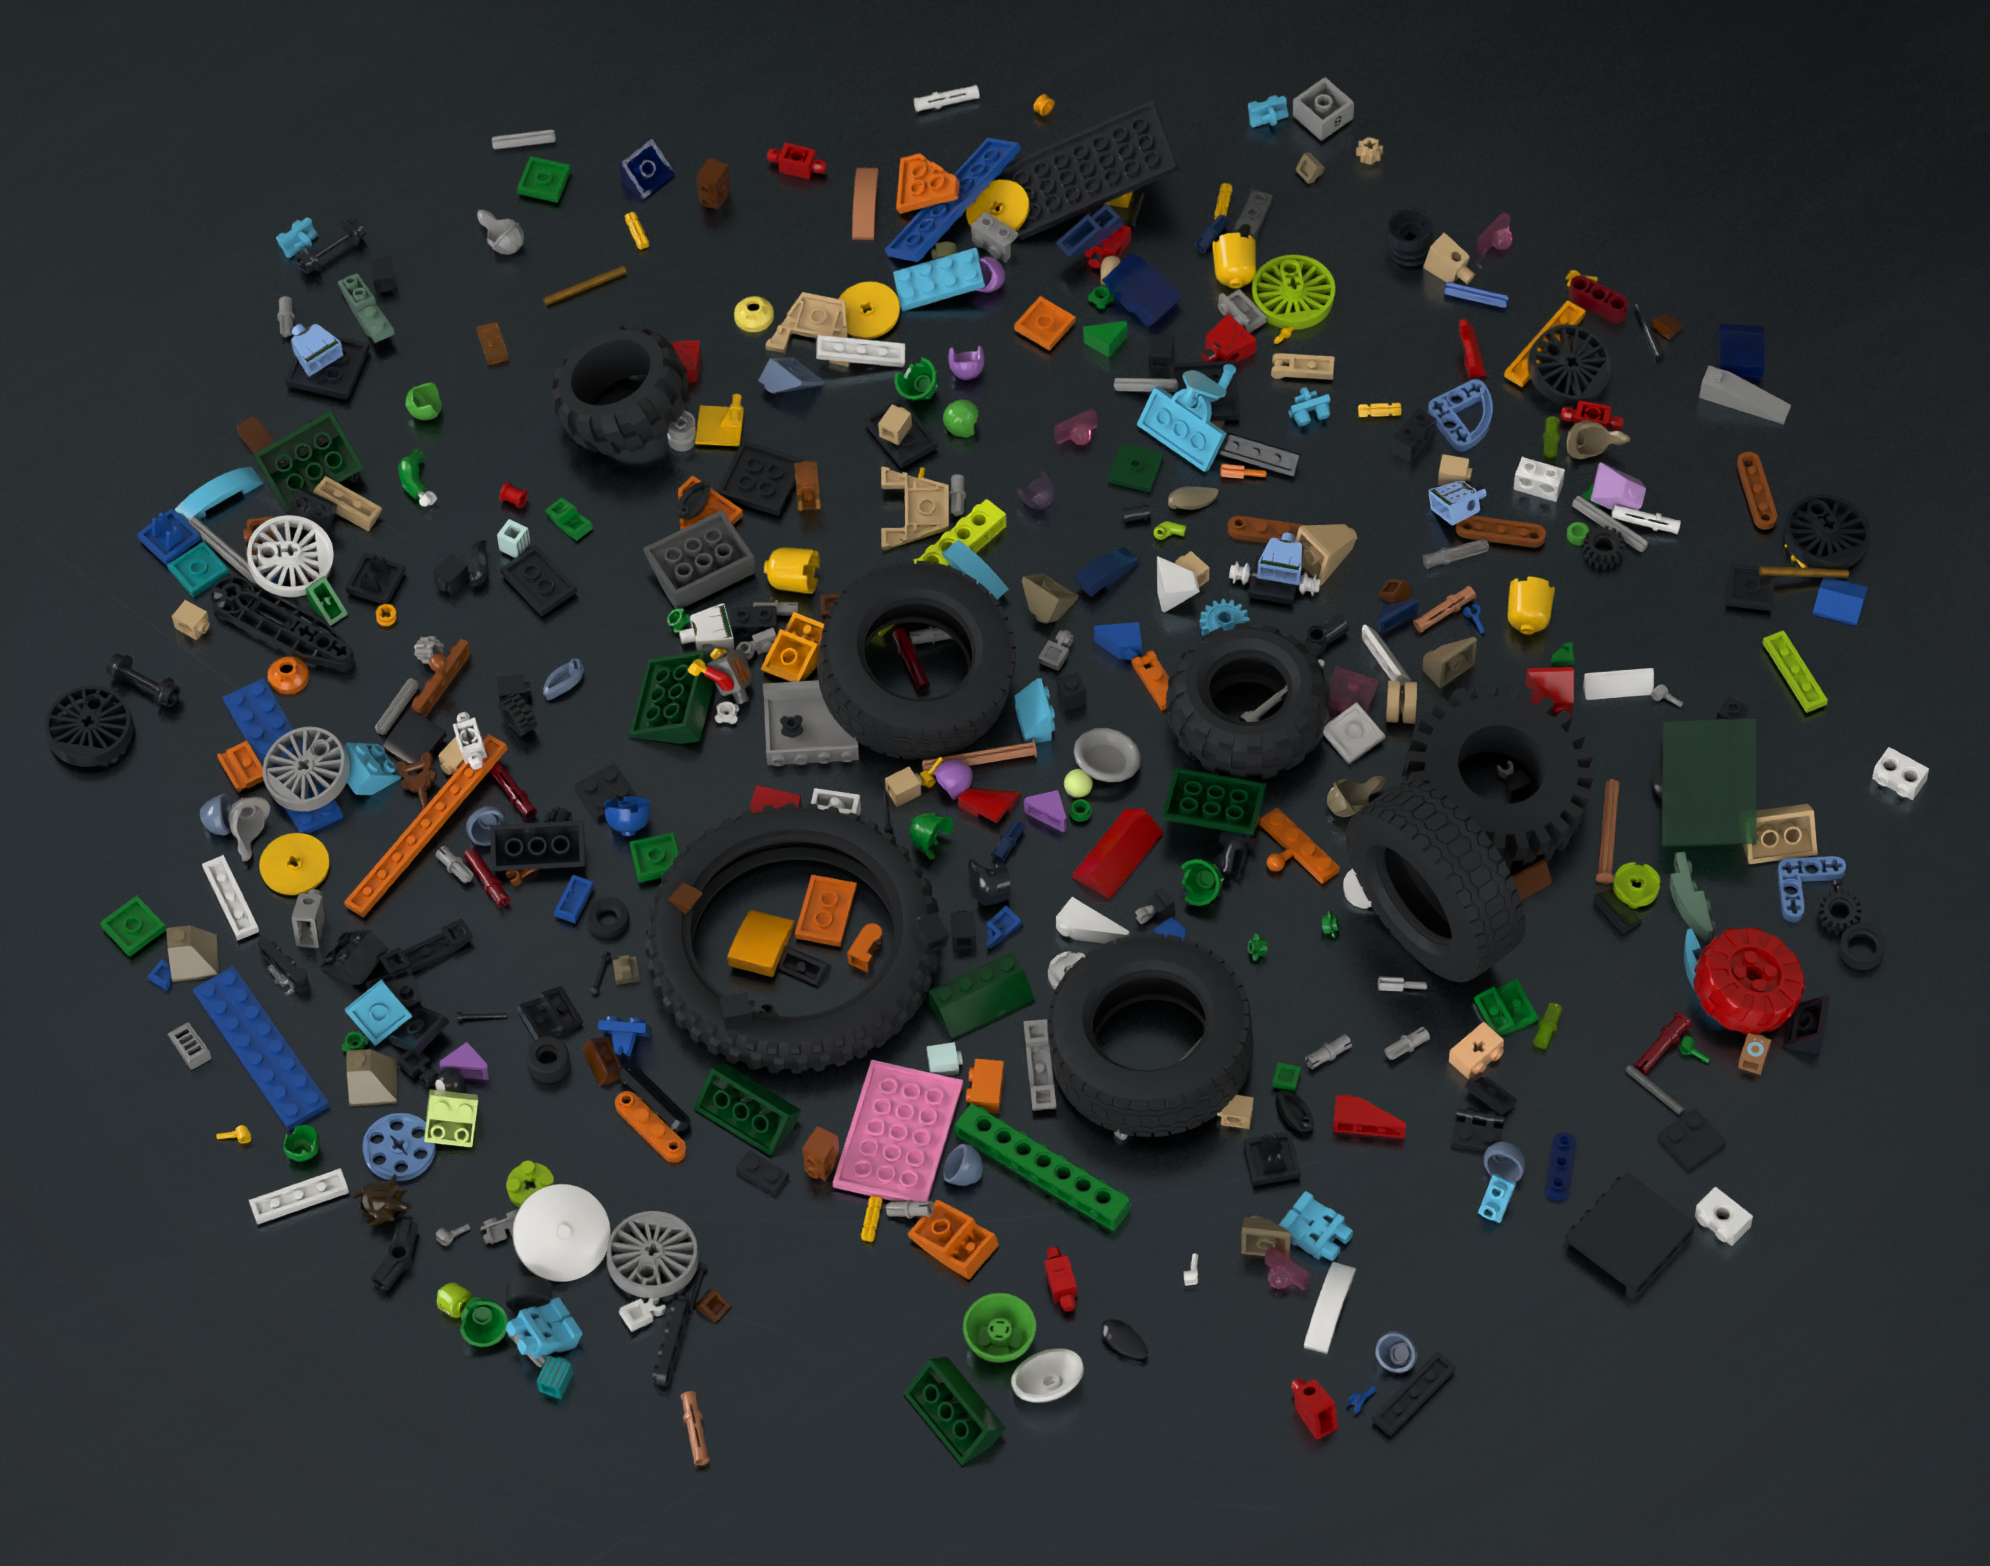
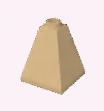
[1295,524,1357,586]

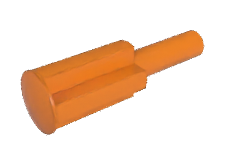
[1220,464,1266,479]

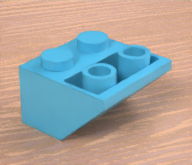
[1015,678,1055,744]
[336,742,402,795]

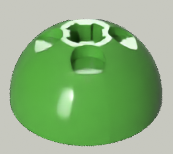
[963,1293,1036,1363]

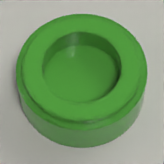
[1567,522,1590,545]

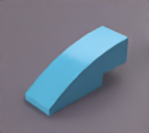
[942,540,1009,599]

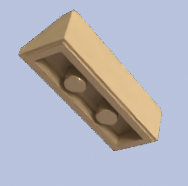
[313,476,382,531]

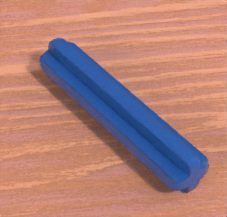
[1444,282,1509,308]

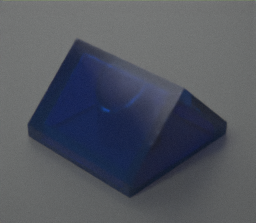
[619,139,675,199]

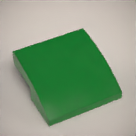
[1473,979,1539,1036]

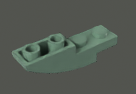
[338,273,395,343]
[1669,852,1716,943]

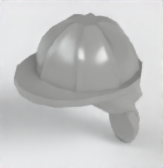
[477,210,524,254]
[228,797,270,862]

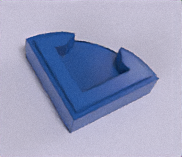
[148,959,172,991]

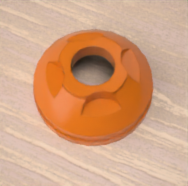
[268,656,309,695]

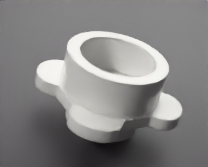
[715,701,739,724]

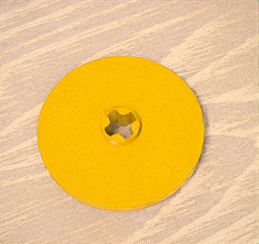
[966,180,1030,231]
[839,282,900,339]
[259,833,330,895]

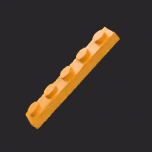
[1504,300,1586,387]

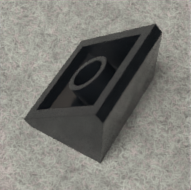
[1783,995,1830,1054]

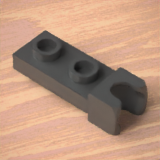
[1234,190,1273,241]

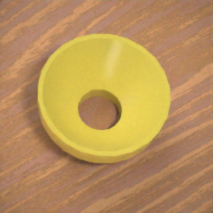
[734,296,774,332]

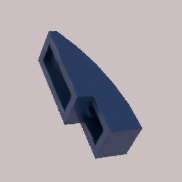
[1056,204,1124,258]
[1076,547,1140,597]

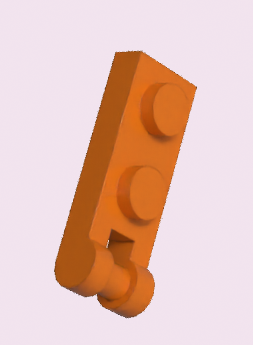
[1131,650,1169,711]

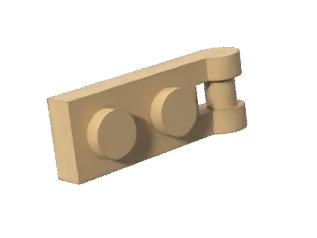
[1271,353,1334,380]

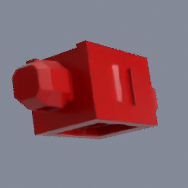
[767,143,827,179]
[1561,400,1624,430]
[1044,1246,1078,1312]

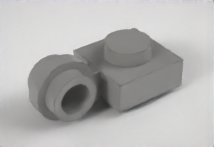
[736,628,776,660]
[1038,630,1074,671]

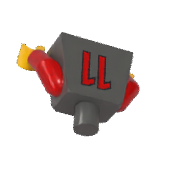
[688,647,753,705]

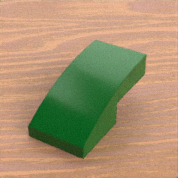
[545,497,593,541]

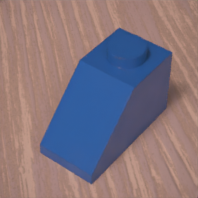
[1094,622,1142,660]

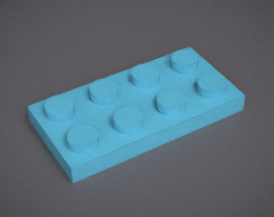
[893,248,986,311]

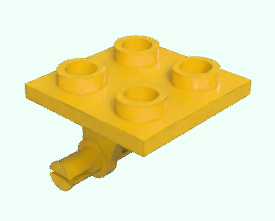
[695,394,744,446]

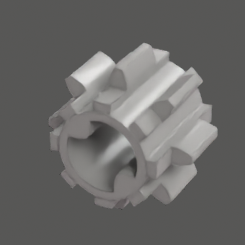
[414,636,444,664]

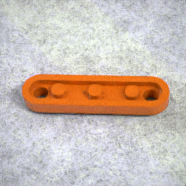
[615,1091,686,1163]

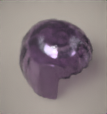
[1017,471,1056,510]

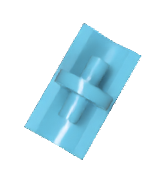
[1248,95,1289,127]
[276,217,318,258]
[1288,387,1331,427]
[1478,1173,1516,1223]

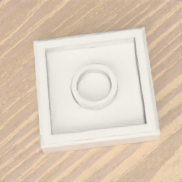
[1323,702,1385,765]

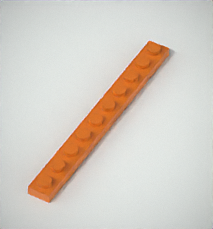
[344,734,508,918]

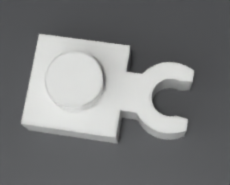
[619,1298,666,1331]

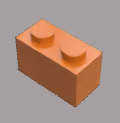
[966,1059,1004,1114]

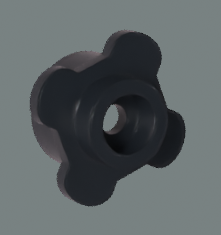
[780,715,804,738]

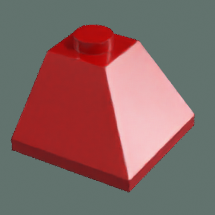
[1525,667,1574,716]

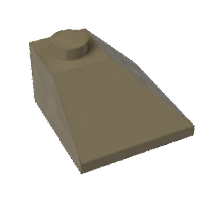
[1022,573,1079,624]
[1422,637,1477,688]
[167,925,219,982]
[347,1050,398,1106]
[1241,1216,1291,1259]

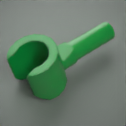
[1679,1036,1710,1063]

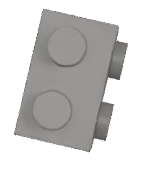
[971,212,1018,262]
[1218,289,1267,333]

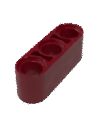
[1569,275,1628,323]

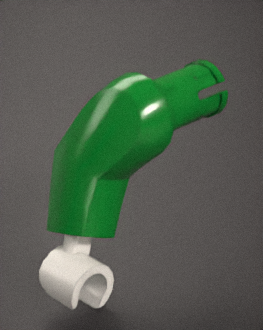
[398,449,437,506]

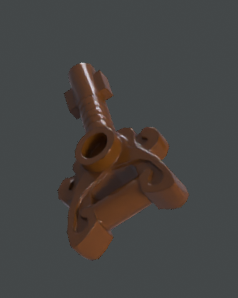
[396,752,437,813]

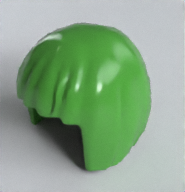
[405,382,442,420]
[943,399,979,438]

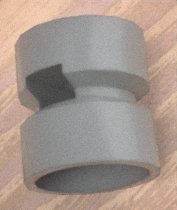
[667,410,696,451]

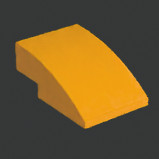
[760,612,824,682]
[727,910,795,977]

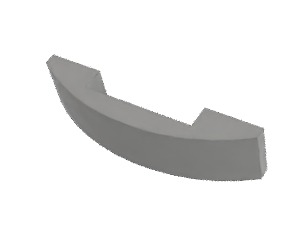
[1024,1019,1056,1110]

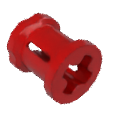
[499,482,529,509]

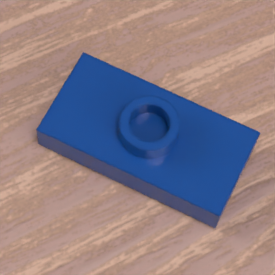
[554,875,595,924]

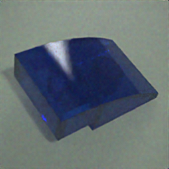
[1102,253,1183,327]
[1718,324,1765,377]

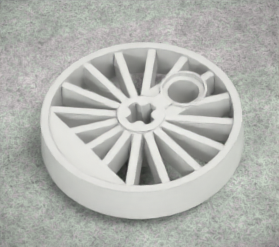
[247,515,333,597]

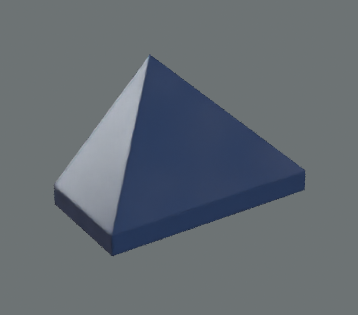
[1378,598,1418,635]

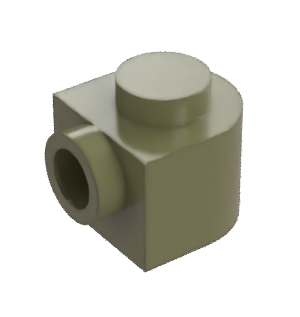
[931,241,958,260]

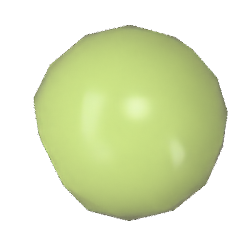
[1064,769,1093,798]

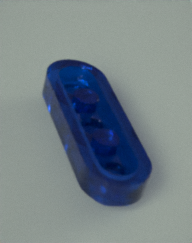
[1545,1132,1576,1200]

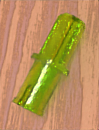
[1543,416,1560,458]
[1533,1003,1562,1049]

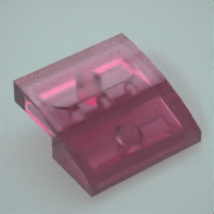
[1329,666,1379,717]

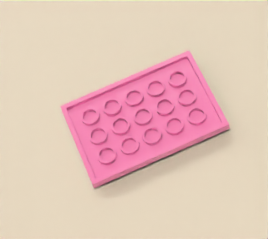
[833,1060,964,1202]

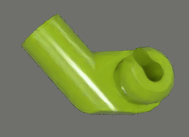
[1153,521,1187,540]

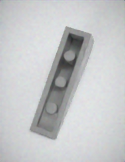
[1699,366,1791,424]

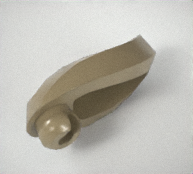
[1168,486,1218,510]

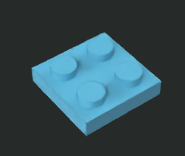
[345,979,412,1046]

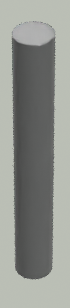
[1625,1064,1686,1116]

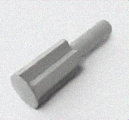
[1378,976,1427,992]

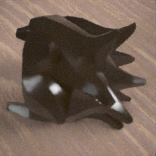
[353,1174,411,1226]

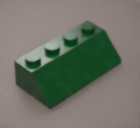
[929,951,1035,1041]
[694,1063,801,1156]
[903,1357,1006,1465]

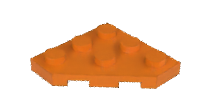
[896,153,960,214]
[678,475,743,530]

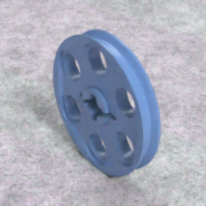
[363,1113,436,1181]

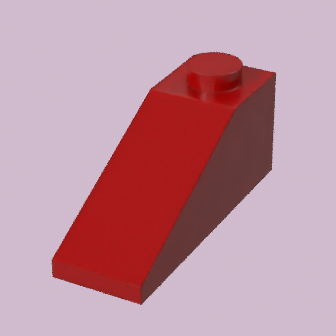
[1333,1094,1406,1139]

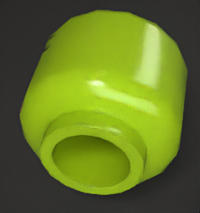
[437,1282,473,1318]

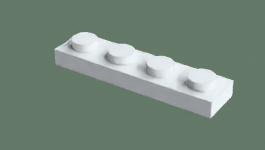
[816,335,905,367]
[202,855,259,941]
[249,1168,349,1224]

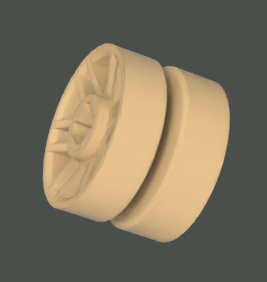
[1386,681,1417,724]

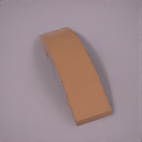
[852,168,878,240]

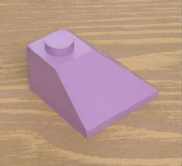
[1590,463,1646,516]

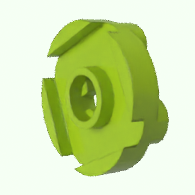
[1612,862,1660,909]
[506,1161,554,1208]

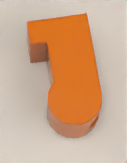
[847,923,883,973]

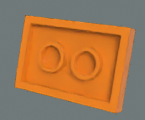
[795,875,857,947]

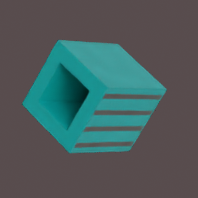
[537,1356,573,1399]

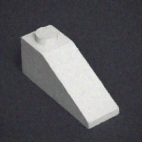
[1056,897,1130,944]

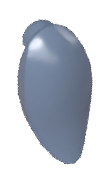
[543,658,584,701]

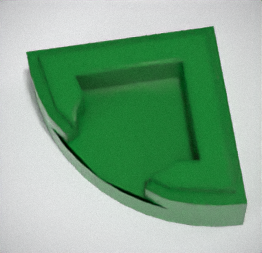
[1551,642,1574,667]

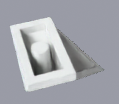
[1157,556,1200,613]

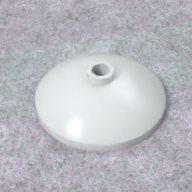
[1011,1349,1084,1402]

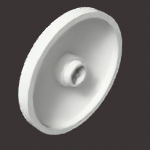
[513,1184,610,1282]

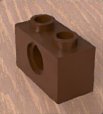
[697,158,731,210]

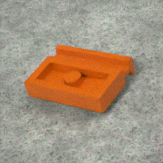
[217,741,264,793]

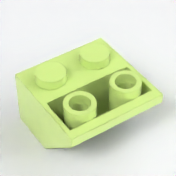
[424,1089,478,1147]

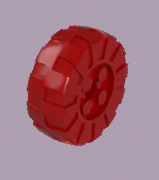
[1693,927,1805,1035]

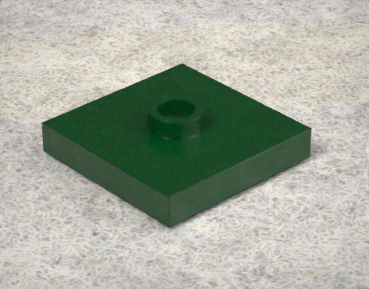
[1108,443,1164,493]

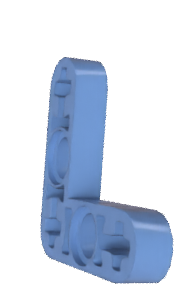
[1777,856,1846,923]

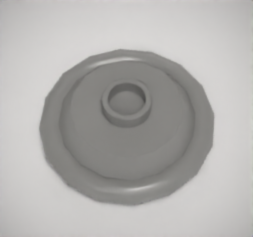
[1073,728,1141,782]

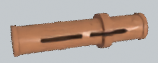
[1413,586,1476,633]
[681,1391,709,1465]

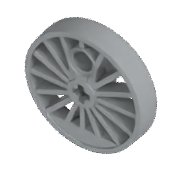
[263,727,351,812]
[606,1211,699,1298]

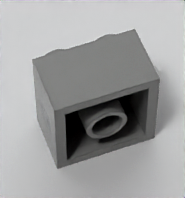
[1293,77,1354,141]

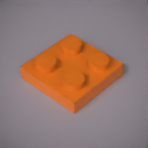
[1014,296,1076,351]

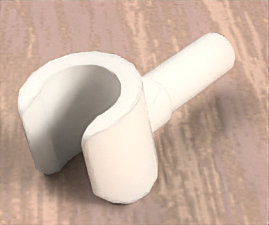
[1184,1254,1198,1286]

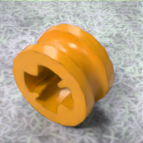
[1033,94,1054,116]
[376,604,397,626]

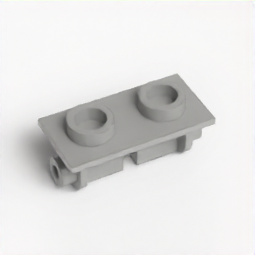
[480,1209,519,1245]

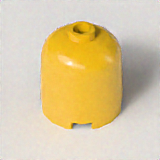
[1213,233,1256,289]
[764,547,820,594]
[1507,577,1555,635]

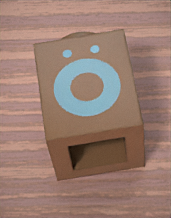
[1738,1033,1771,1075]

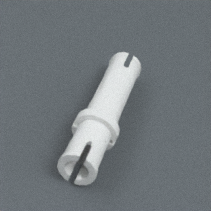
[914,85,979,112]
[1611,505,1681,534]

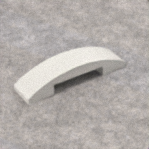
[1304,1262,1356,1354]

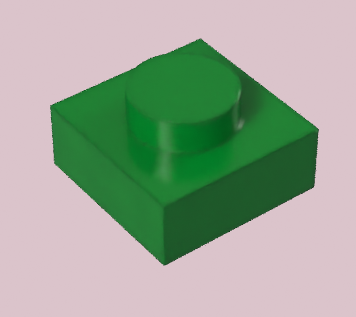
[1272,1062,1301,1092]

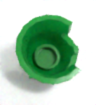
[894,357,939,401]
[909,813,954,859]
[1181,858,1224,906]
[460,1297,508,1347]

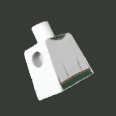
[679,603,734,653]

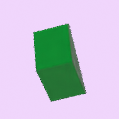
[1083,321,1127,358]
[305,576,348,626]

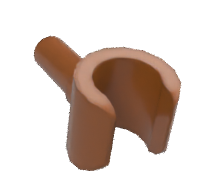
[506,869,538,886]

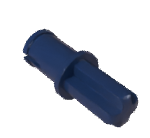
[1194,214,1229,253]
[991,820,1025,862]

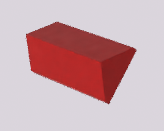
[1072,809,1163,900]

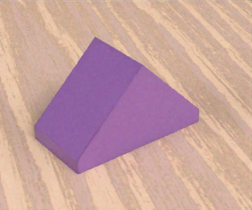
[1024,790,1066,832]
[439,1042,489,1080]

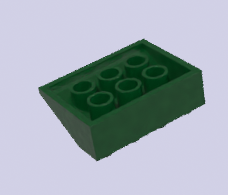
[254,411,364,513]
[629,650,715,744]
[1161,768,1266,835]

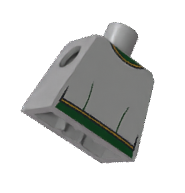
[292,889,325,948]

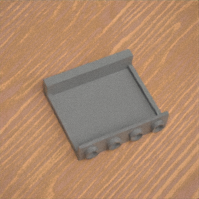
[763,680,859,766]

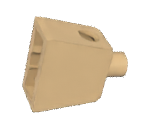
[1423,233,1475,284]

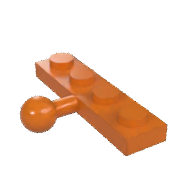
[1259,808,1340,884]

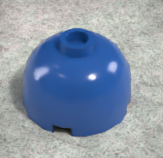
[604,796,651,836]

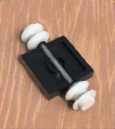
[1229,556,1321,605]

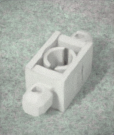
[453,712,487,770]

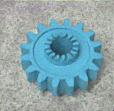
[1200,599,1250,636]

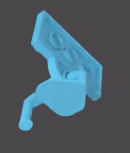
[1137,364,1236,472]

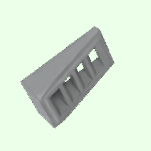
[168,1022,212,1070]

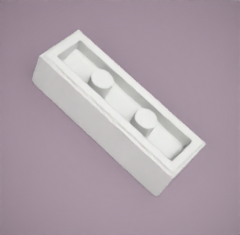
[1362,624,1411,686]
[1583,668,1654,700]

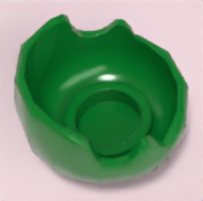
[283,1125,320,1162]

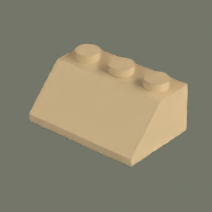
[1739,804,1818,864]

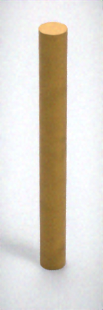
[543,266,626,306]
[1759,566,1849,578]

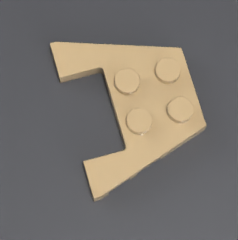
[765,292,849,367]
[881,467,949,550]

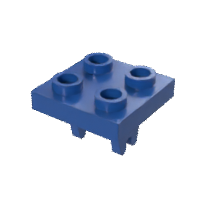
[137,508,201,565]
[598,1016,651,1056]

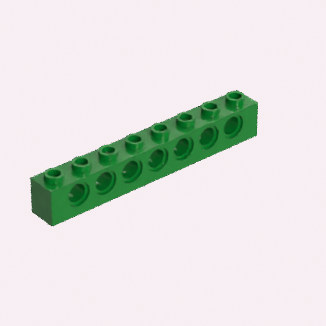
[955,1103,1130,1231]

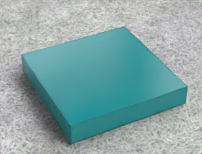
[167,541,230,598]

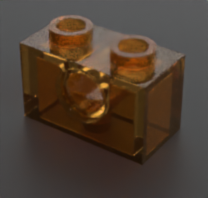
[794,461,821,511]

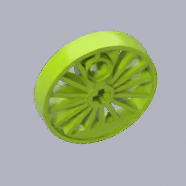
[1252,255,1335,330]

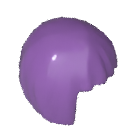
[977,257,1005,293]
[948,346,985,380]
[934,759,973,800]

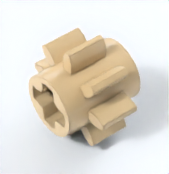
[1356,137,1383,165]

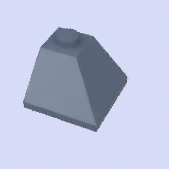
[758,358,825,394]

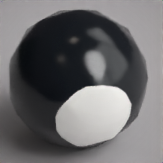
[435,1068,465,1093]

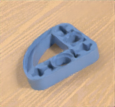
[1428,380,1493,452]

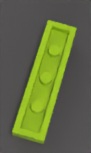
[1763,630,1828,713]

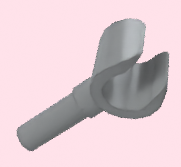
[1651,685,1683,708]
[436,1224,470,1246]

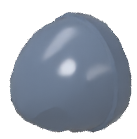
[200,794,233,836]
[466,806,506,846]
[1484,1142,1525,1182]
[943,1144,983,1186]
[1376,1331,1418,1373]

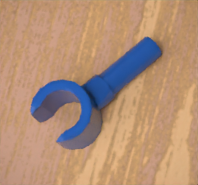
[1464,604,1486,634]
[1347,1386,1377,1413]

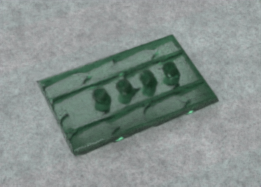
[1662,718,1757,847]

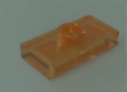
[476,321,509,365]

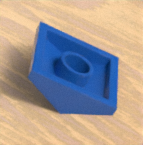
[1813,578,1868,626]

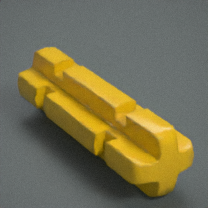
[1214,183,1232,220]
[625,212,649,250]
[1358,402,1402,417]
[861,1196,882,1242]

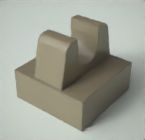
[1295,153,1325,184]
[613,955,640,985]

